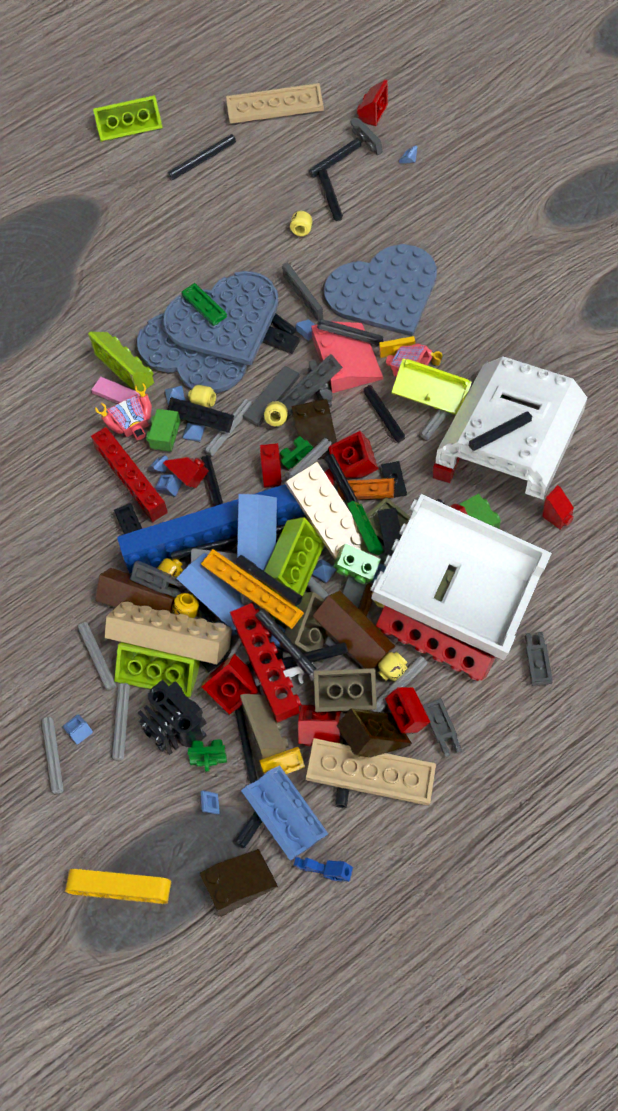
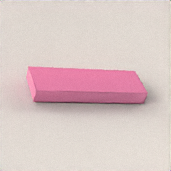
[92,377,140,404]

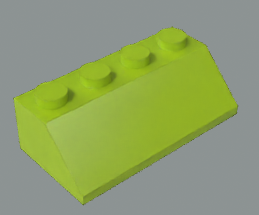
[93,95,163,141]
[88,331,154,391]
[264,517,325,596]
[115,642,200,697]

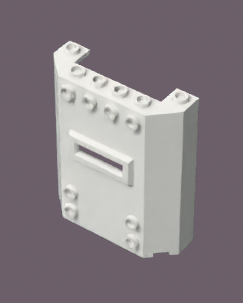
[435,357,587,499]
[370,494,551,660]

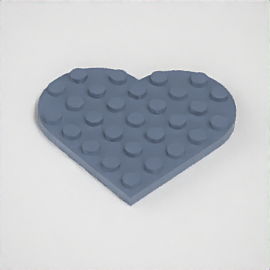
[324,244,437,336]
[164,271,279,365]
[137,313,247,393]

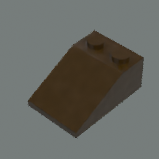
[291,399,337,460]
[337,708,412,758]
[199,849,278,917]

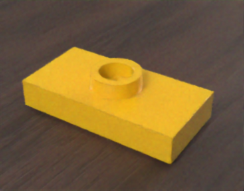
[379,336,415,358]
[259,747,305,774]

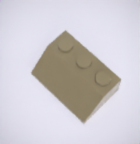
[280,592,327,663]
[314,668,377,712]
[240,694,289,759]

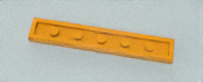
[201,549,304,629]

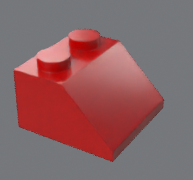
[357,80,388,126]
[328,431,379,478]
[201,653,258,715]
[298,705,341,746]

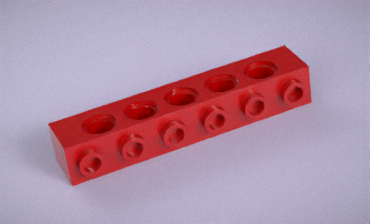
[91,427,168,523]
[230,603,301,723]
[376,606,496,681]

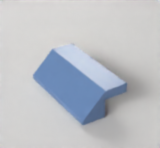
[237,494,277,571]
[177,553,259,632]
[241,766,328,861]

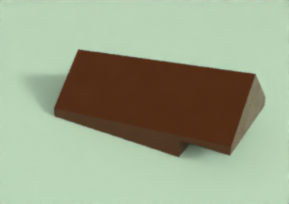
[96,568,182,613]
[312,590,396,669]

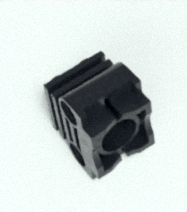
[137,679,207,755]

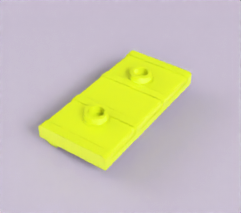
[391,358,472,415]

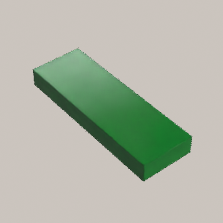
[181,283,227,326]
[347,501,384,556]

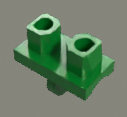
[280,436,314,470]
[188,739,227,772]

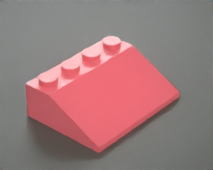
[311,321,383,393]

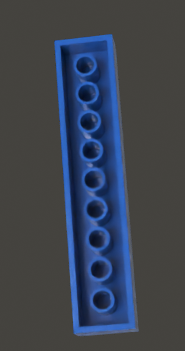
[117,484,307,574]

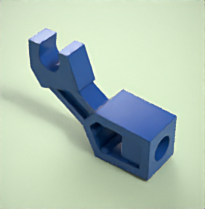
[294,857,353,882]

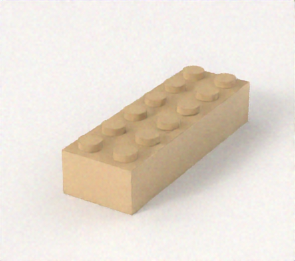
[105,602,232,664]

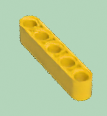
[65,869,171,904]

